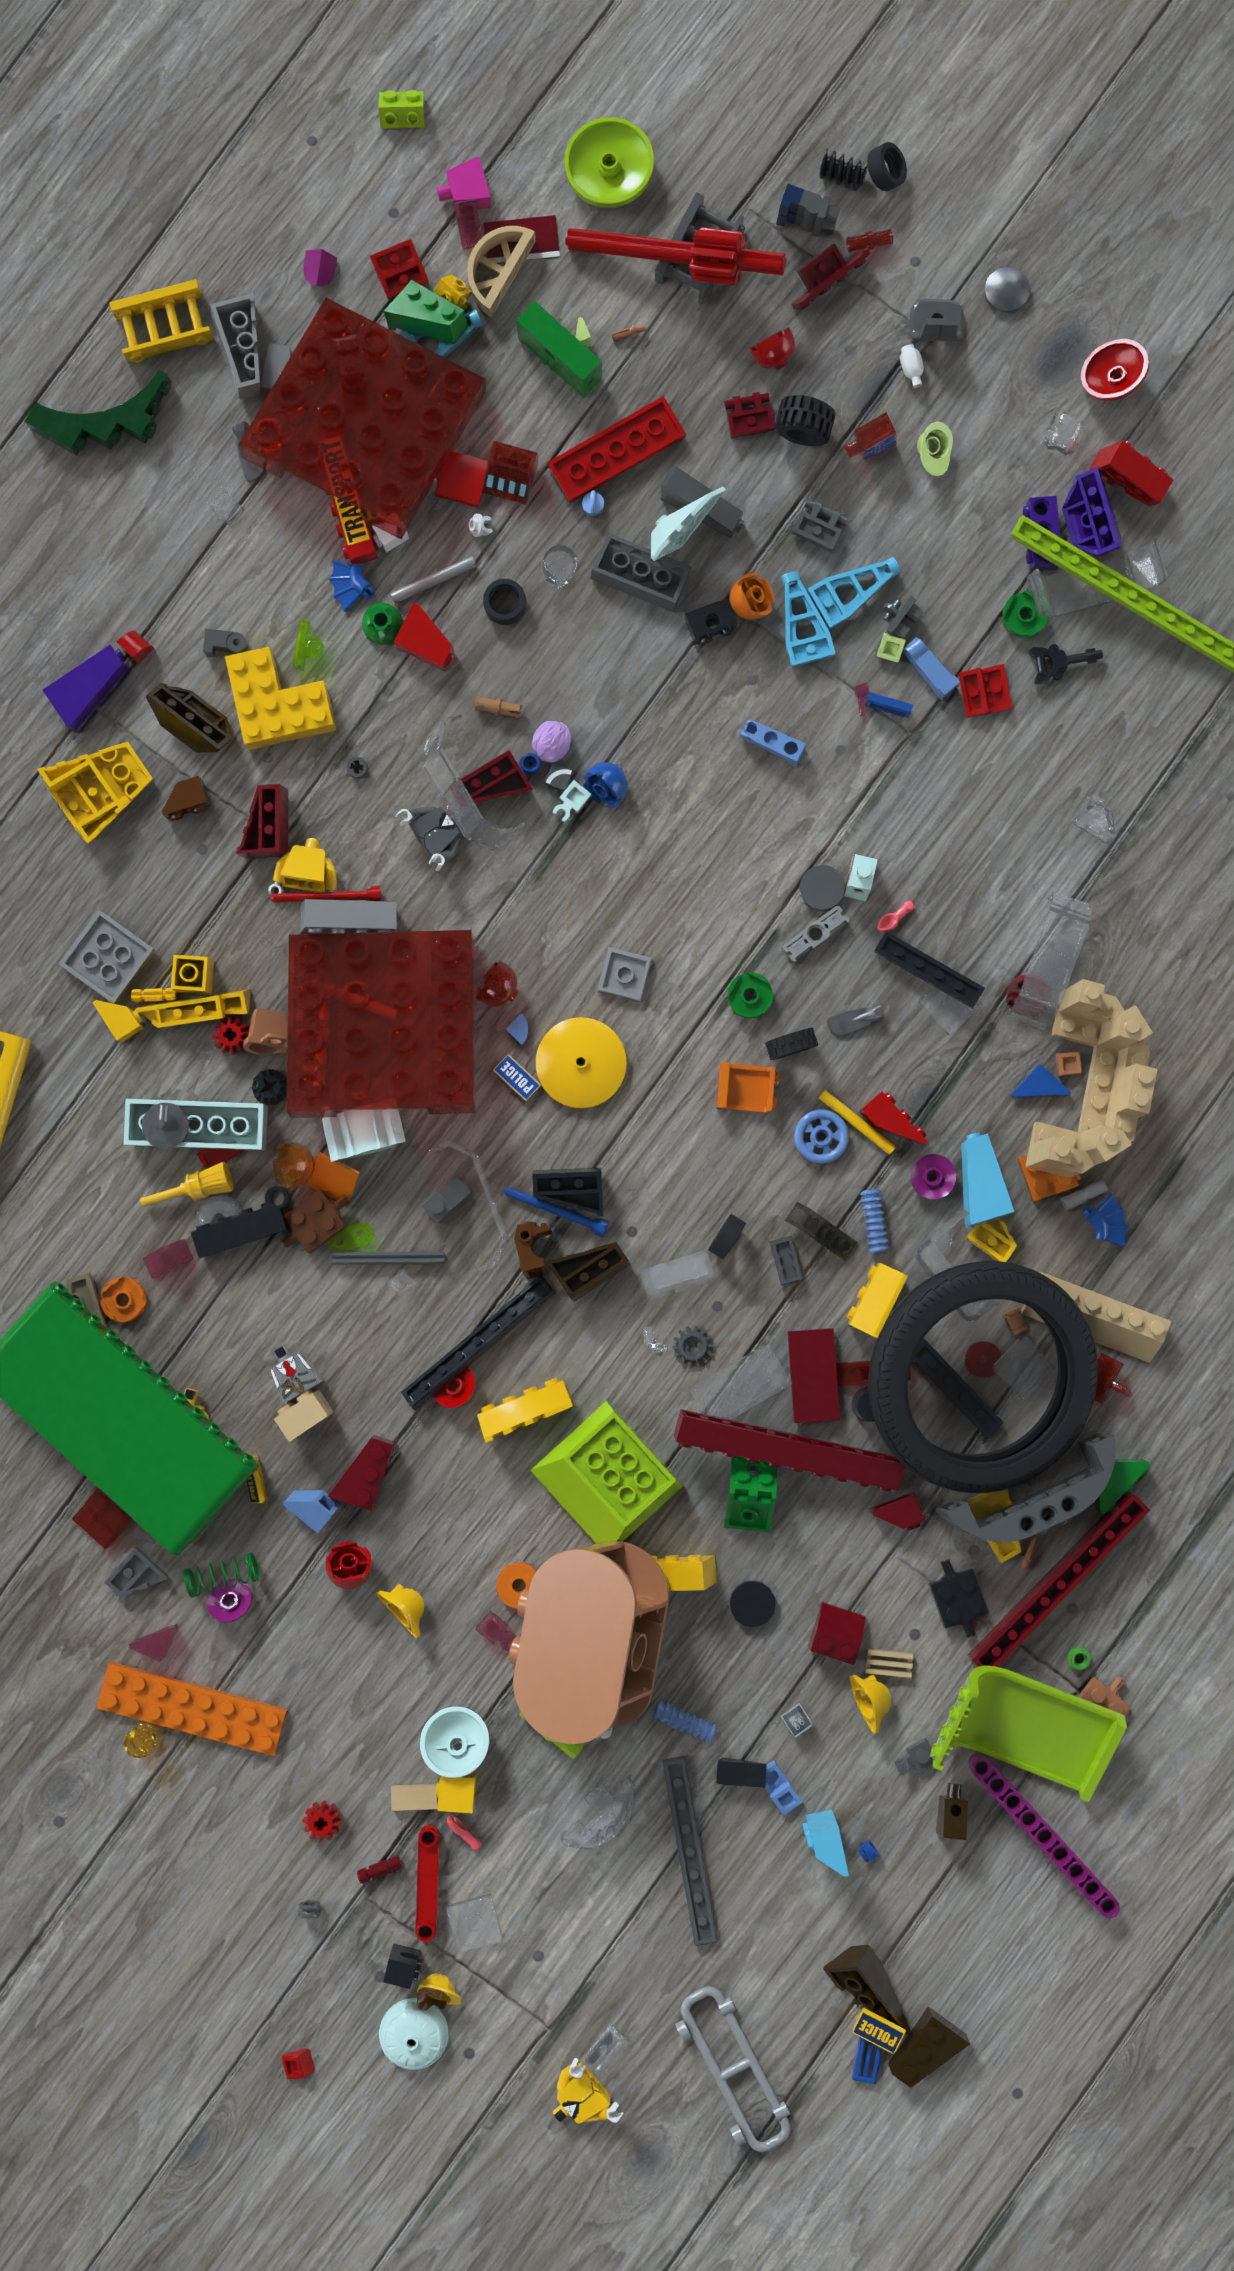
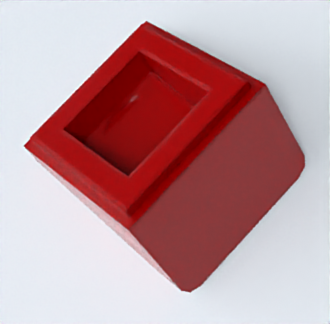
[281,2049,315,2079]

